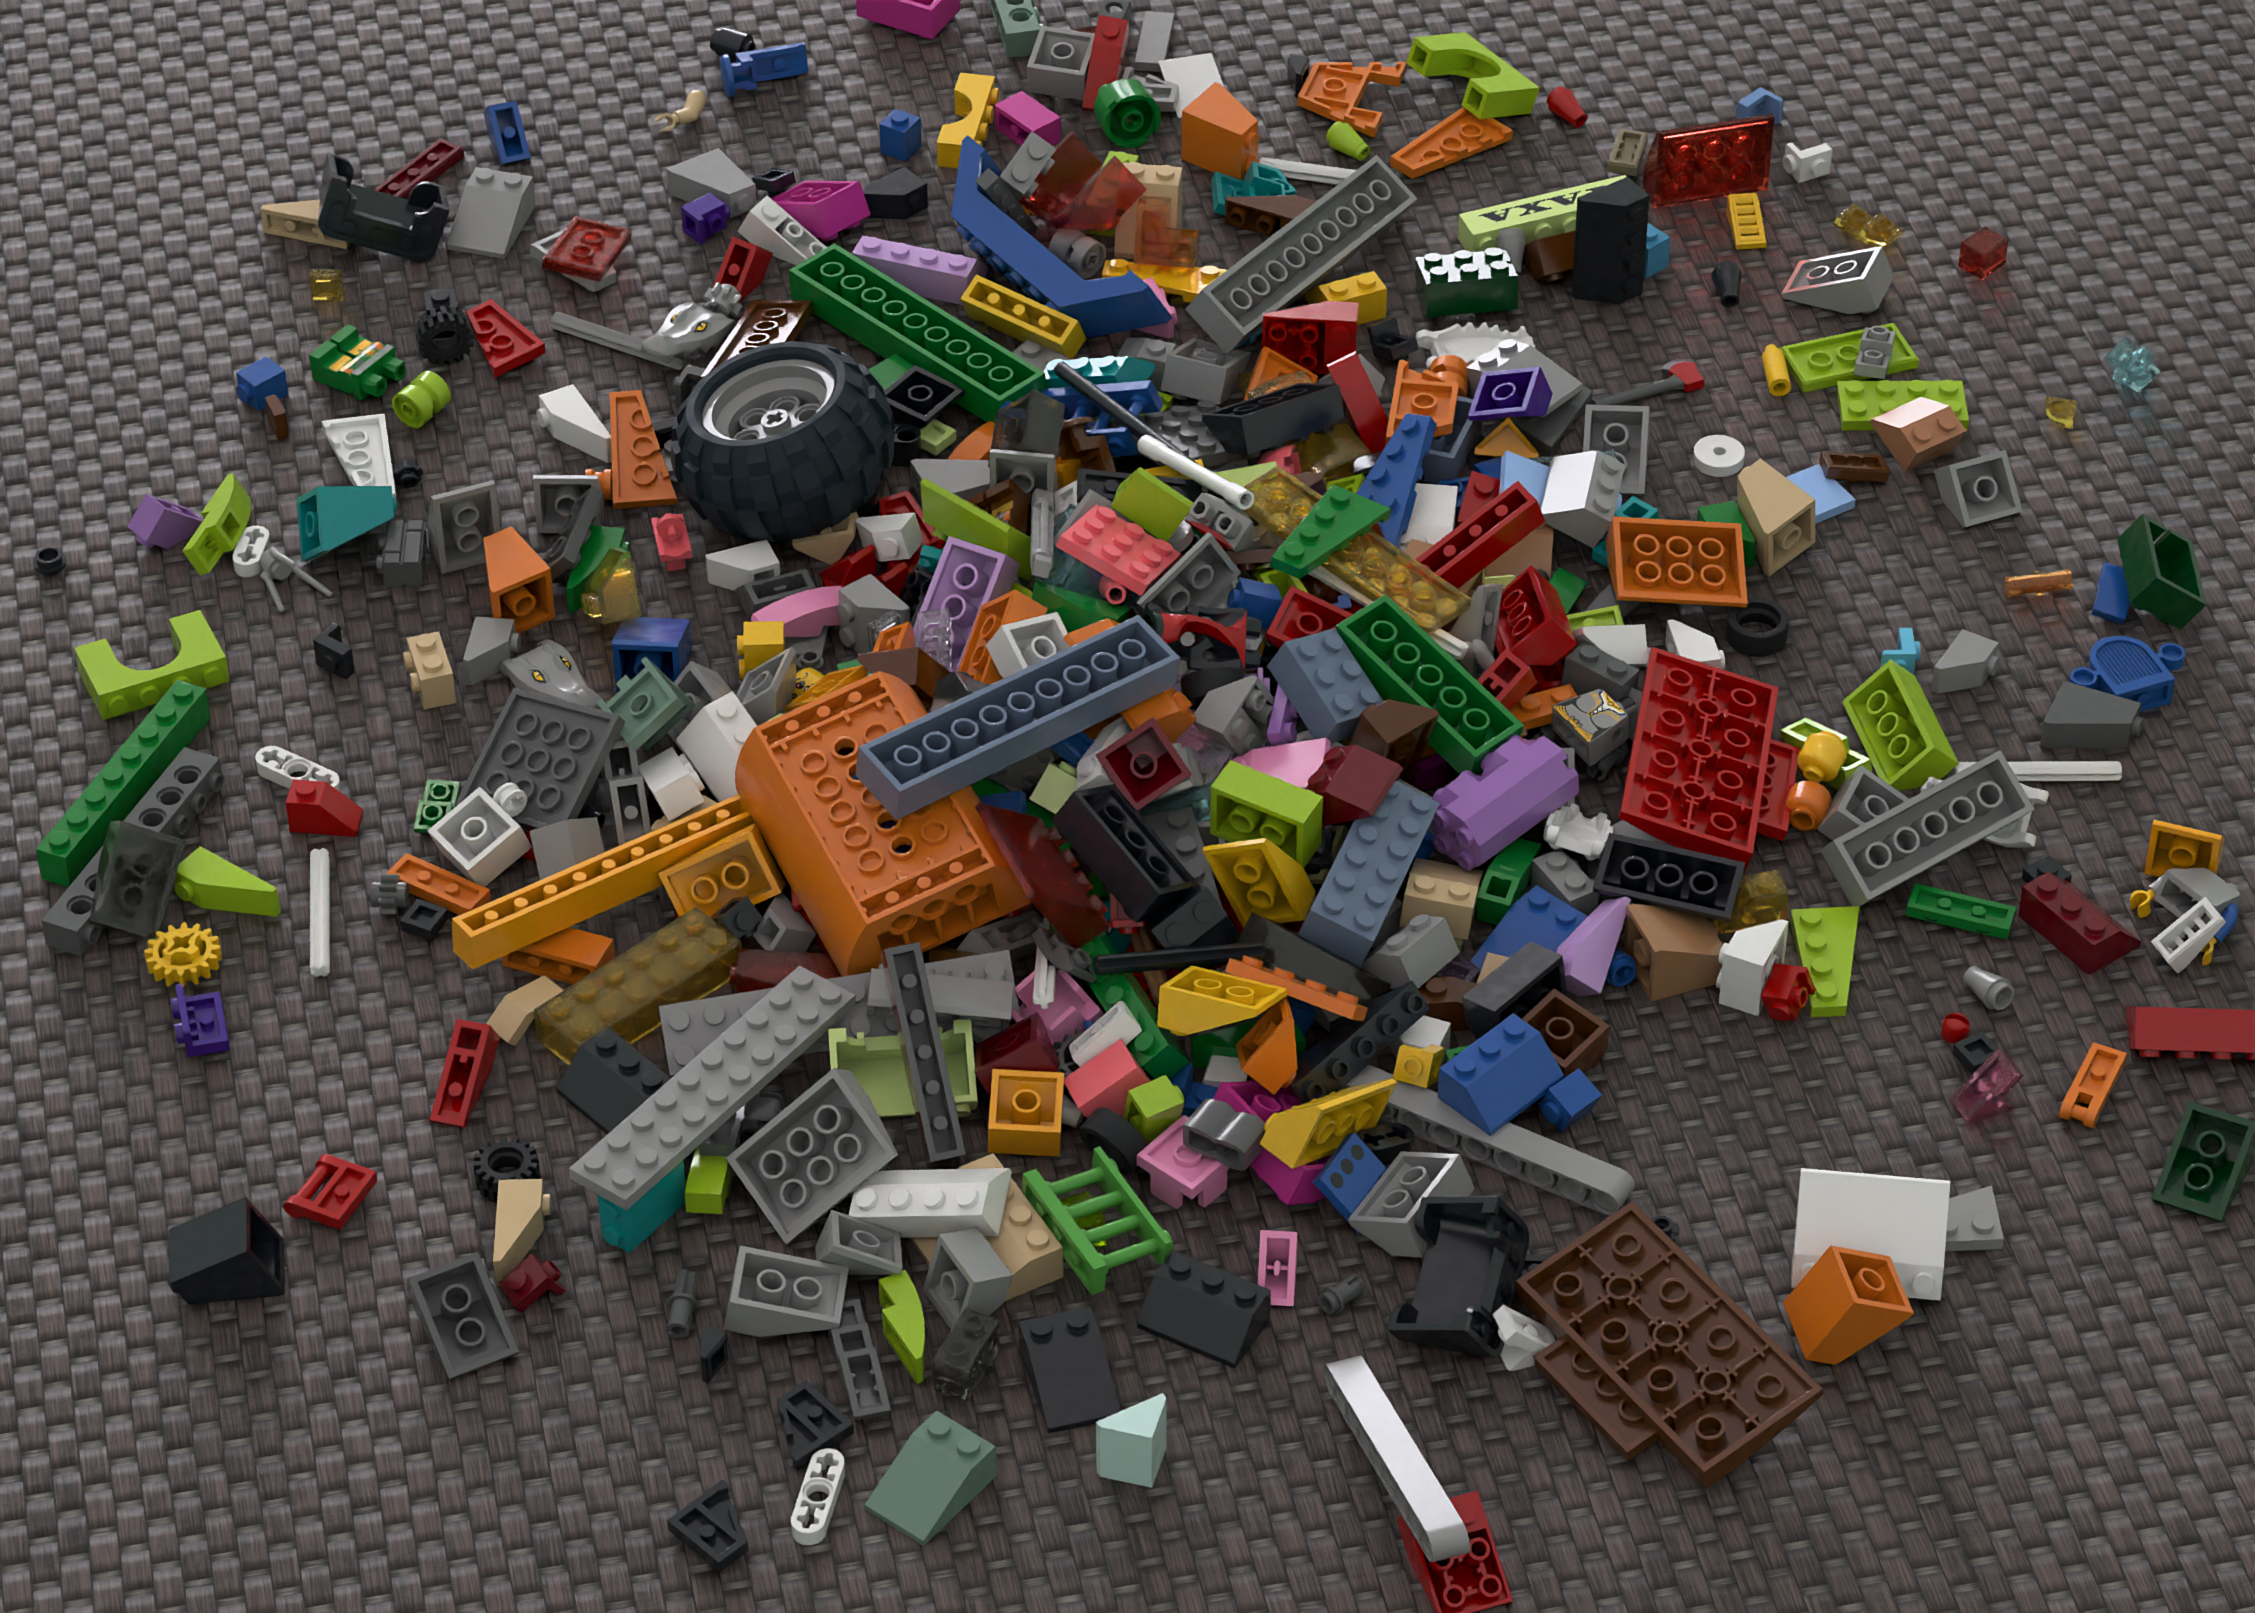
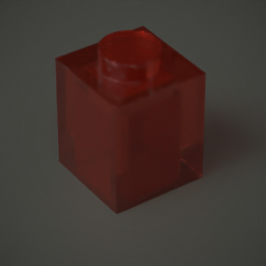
[1958,227,2008,279]

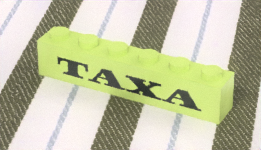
[1458,175,1626,252]

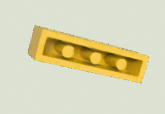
[960,274,1086,360]

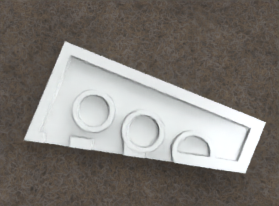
[321,414,397,501]

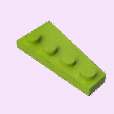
[1790,906,1859,1018]

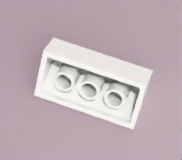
[676,691,757,803]
[849,1168,1012,1238]

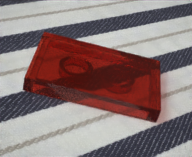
[542,216,632,282]

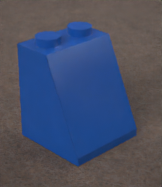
[612,616,692,694]

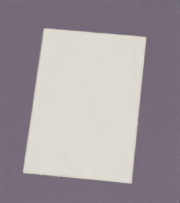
[1158,53,1224,118]

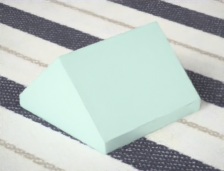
[1096,1393,1166,1488]

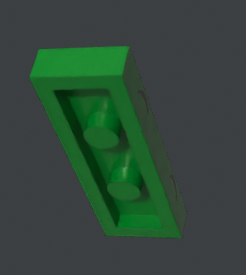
[1906,883,2017,940]

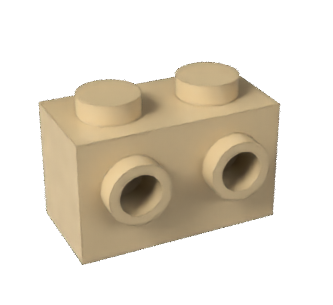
[403,631,456,710]

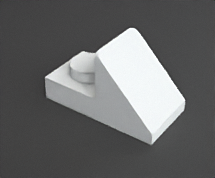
[1493,1305,1556,1371]

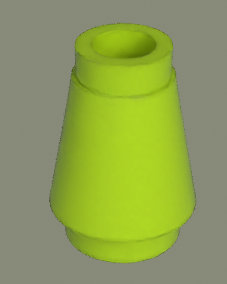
[1326,121,1370,161]

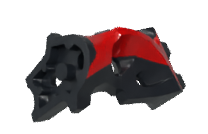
[1141,602,1262,672]

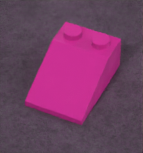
[771,180,871,241]

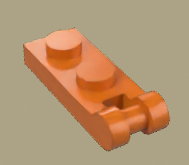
[2059,1042,2127,1129]

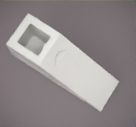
[738,196,827,265]

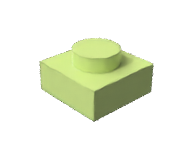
[919,419,956,455]

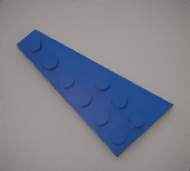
[1326,413,1437,581]

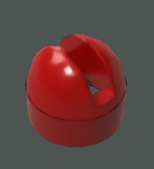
[1941,1012,1970,1043]

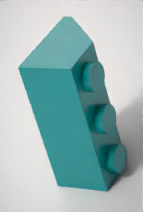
[1043,356,1155,389]

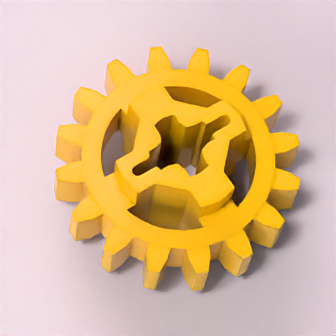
[144,922,222,987]

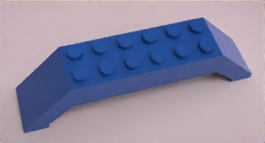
[951,135,1173,338]

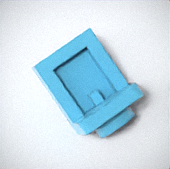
[1880,628,1920,675]

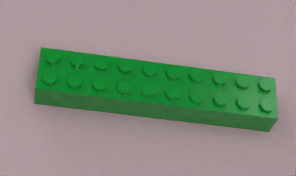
[789,243,1046,428]

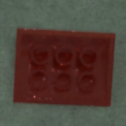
[1643,114,1775,208]
[975,803,1110,949]

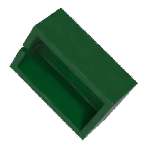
[1415,247,1518,317]
[2117,514,2207,630]

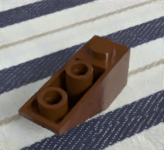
[1225,195,1316,237]

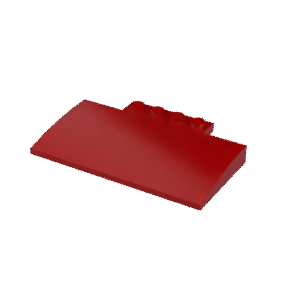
[1619,647,1800,873]

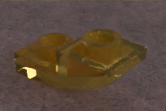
[1834,204,1904,248]

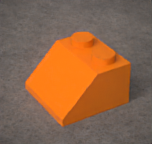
[1236,996,1298,1095]

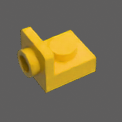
[1393,1044,1445,1088]

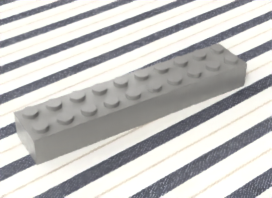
[1185,155,1417,355]

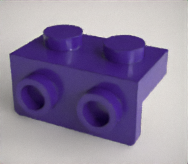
[170,984,230,1057]

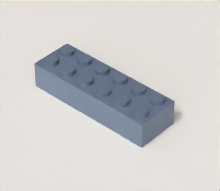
[1298,781,1440,967]

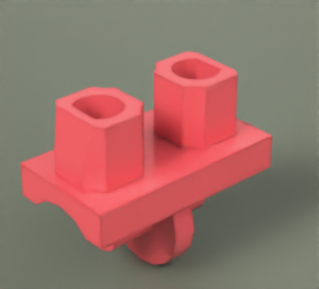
[651,513,692,571]

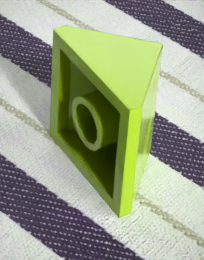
[1111,467,1194,541]

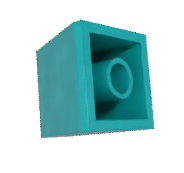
[296,486,397,562]
[598,1160,686,1253]

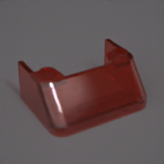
[1018,132,1147,231]

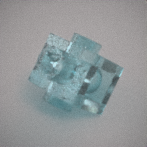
[2104,336,2160,392]

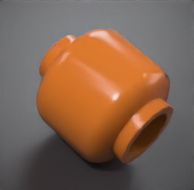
[1786,780,1832,831]

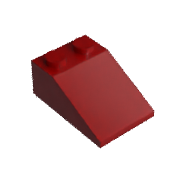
[1265,585,1353,649]

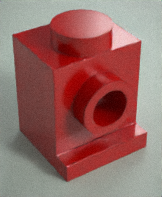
[1761,963,1816,1021]

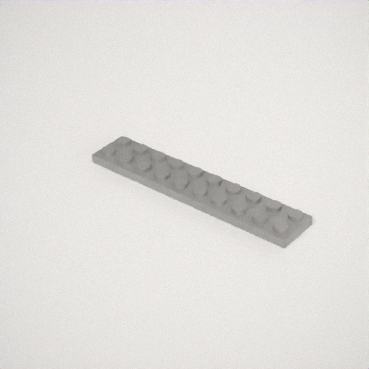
[659,950,1020,1078]
[569,965,856,1211]

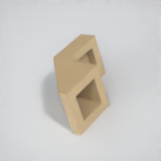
[486,975,570,1046]

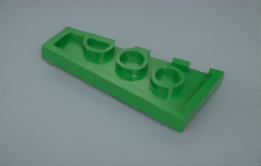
[1270,485,1391,579]

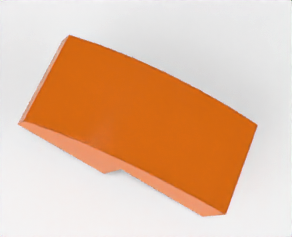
[948,421,1014,460]

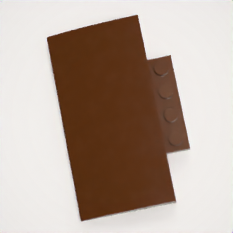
[1516,1202,1823,1489]

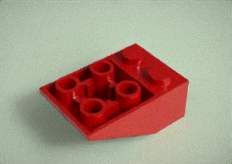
[1262,301,1359,374]
[1396,1490,1513,1613]

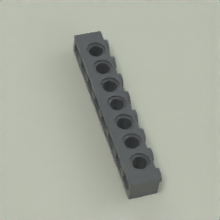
[41,747,224,957]

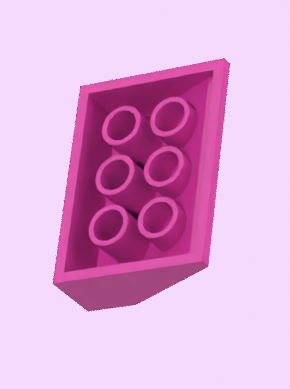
[1213,1081,1332,1205]

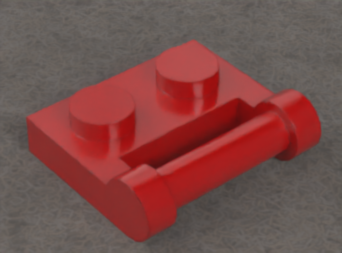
[283,1154,377,1230]

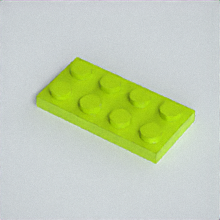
[1836,380,1969,431]

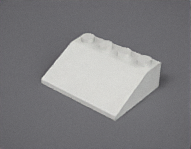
[1791,1168,1950,1300]

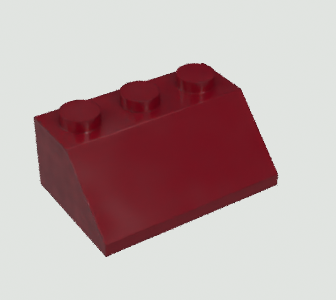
[2018,872,2141,975]

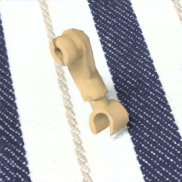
[654,90,707,133]

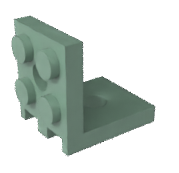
[596,656,696,751]

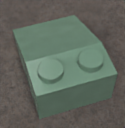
[864,1410,997,1546]

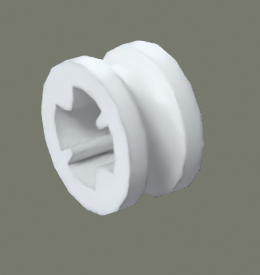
[493,782,527,817]

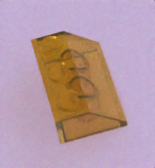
[581,547,642,624]

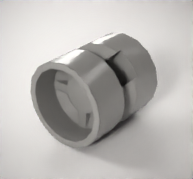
[1048,225,1106,279]

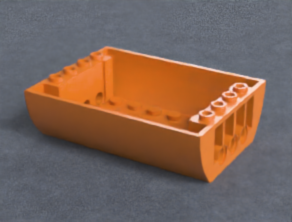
[735,671,1038,977]

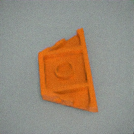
[1386,360,1459,445]

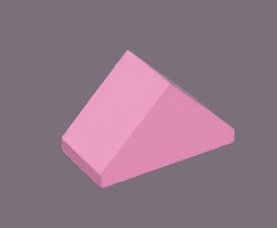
[1258,1230,1298,1306]

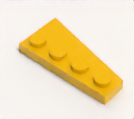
[1102,259,1227,303]

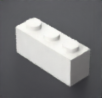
[638,747,705,821]

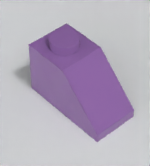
[127,494,203,549]

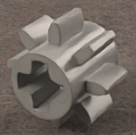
[703,282,743,318]

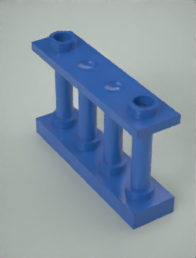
[1017,380,1164,457]

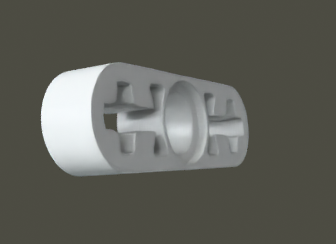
[255,746,341,792]
[791,1448,845,1545]

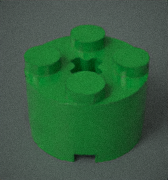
[1094,79,1161,148]

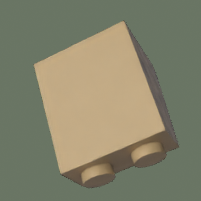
[1114,162,1182,262]
[1737,458,1815,577]

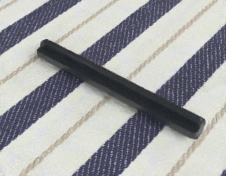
[1093,941,1265,975]

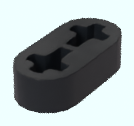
[1357,1122,1415,1162]

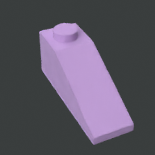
[1556,897,1631,997]

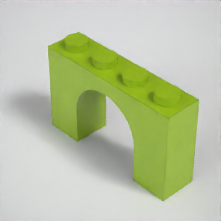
[1406,32,1540,119]
[74,610,230,720]

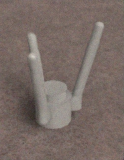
[259,546,333,612]

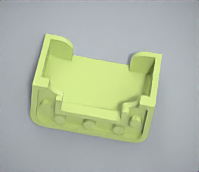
[828,1019,978,1118]

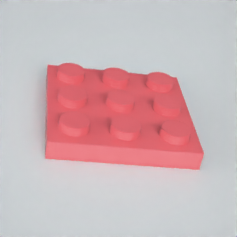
[1056,504,1181,596]

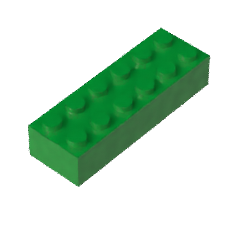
[1336,594,1524,775]

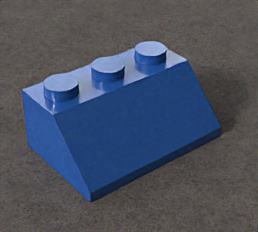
[1438,1013,1564,1136]

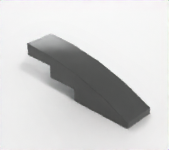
[828,1298,891,1421]

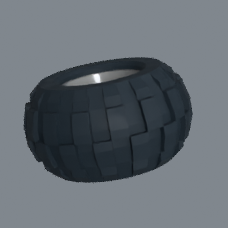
[671,341,894,542]

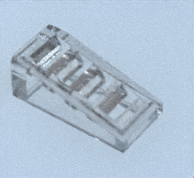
[914,608,952,673]

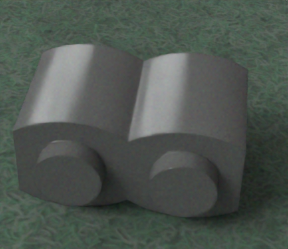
[1182,1098,1266,1171]

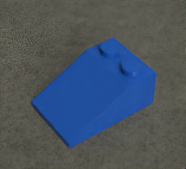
[1468,885,1588,975]

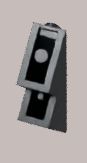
[1291,980,1430,1104]

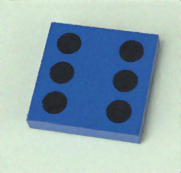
[1313,1132,1387,1235]

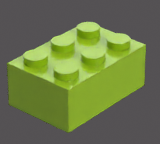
[1210,760,1323,868]

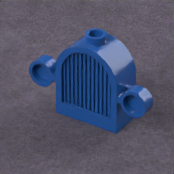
[2069,636,2185,712]

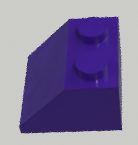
[1467,366,1553,422]

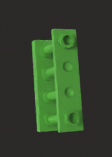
[1022,1147,1173,1295]

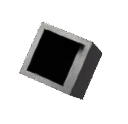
[167,1197,285,1304]

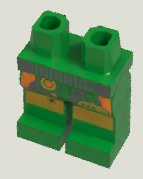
[309,324,407,401]

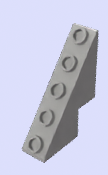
[601,733,651,845]

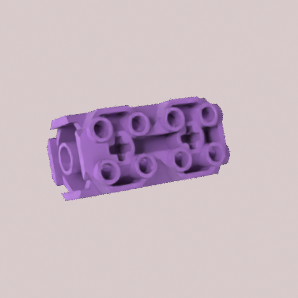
[1432,735,1579,871]

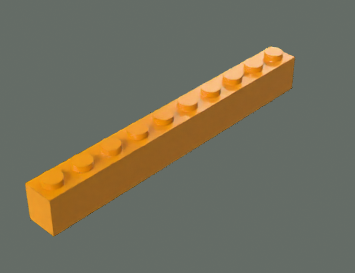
[452,794,755,970]

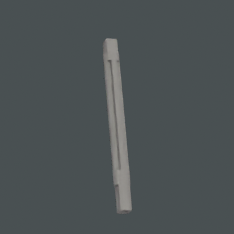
[1030,488,1054,578]

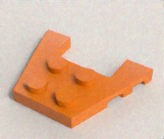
[1298,62,1407,137]

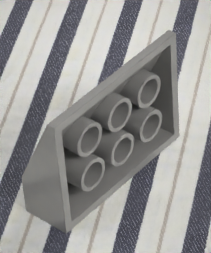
[726,1068,898,1245]

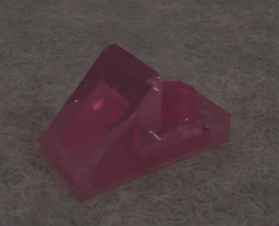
[1949,1049,2024,1124]

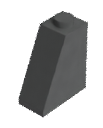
[2040,681,2144,748]

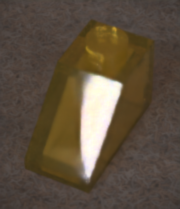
[1713,870,1789,934]

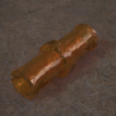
[2004,569,2073,597]

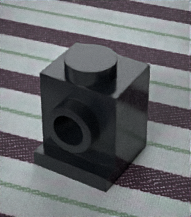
[708,896,763,947]

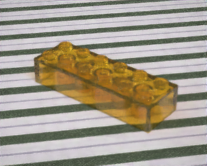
[534,907,744,1065]

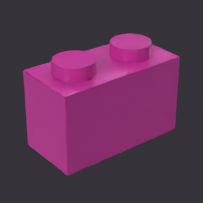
[995,91,1061,146]

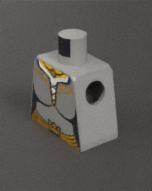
[1552,689,1638,767]

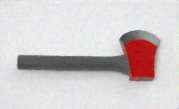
[1591,359,1704,405]

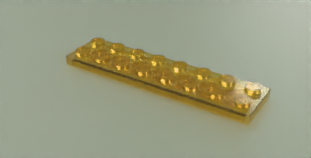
[1242,466,1471,635]

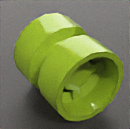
[392,371,451,428]

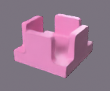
[1011,969,1104,1045]
[1137,1115,1229,1209]

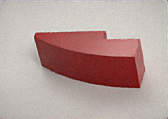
[1326,352,1388,455]

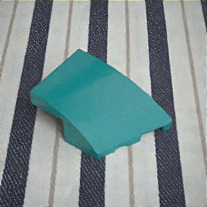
[1211,161,1297,215]

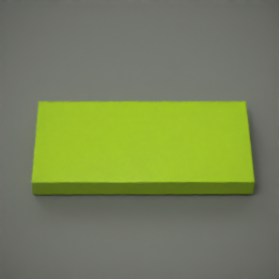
[1780,323,1919,393]

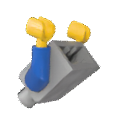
[2130,868,2240,965]

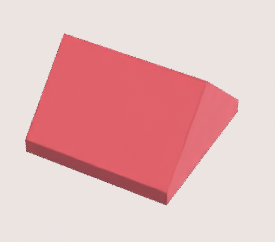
[1064,1039,1150,1119]

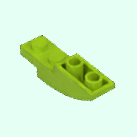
[182,473,252,575]

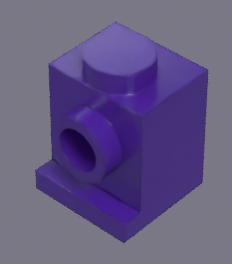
[681,193,730,245]

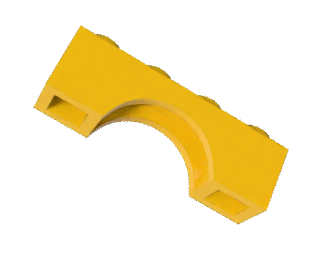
[937,73,1000,168]

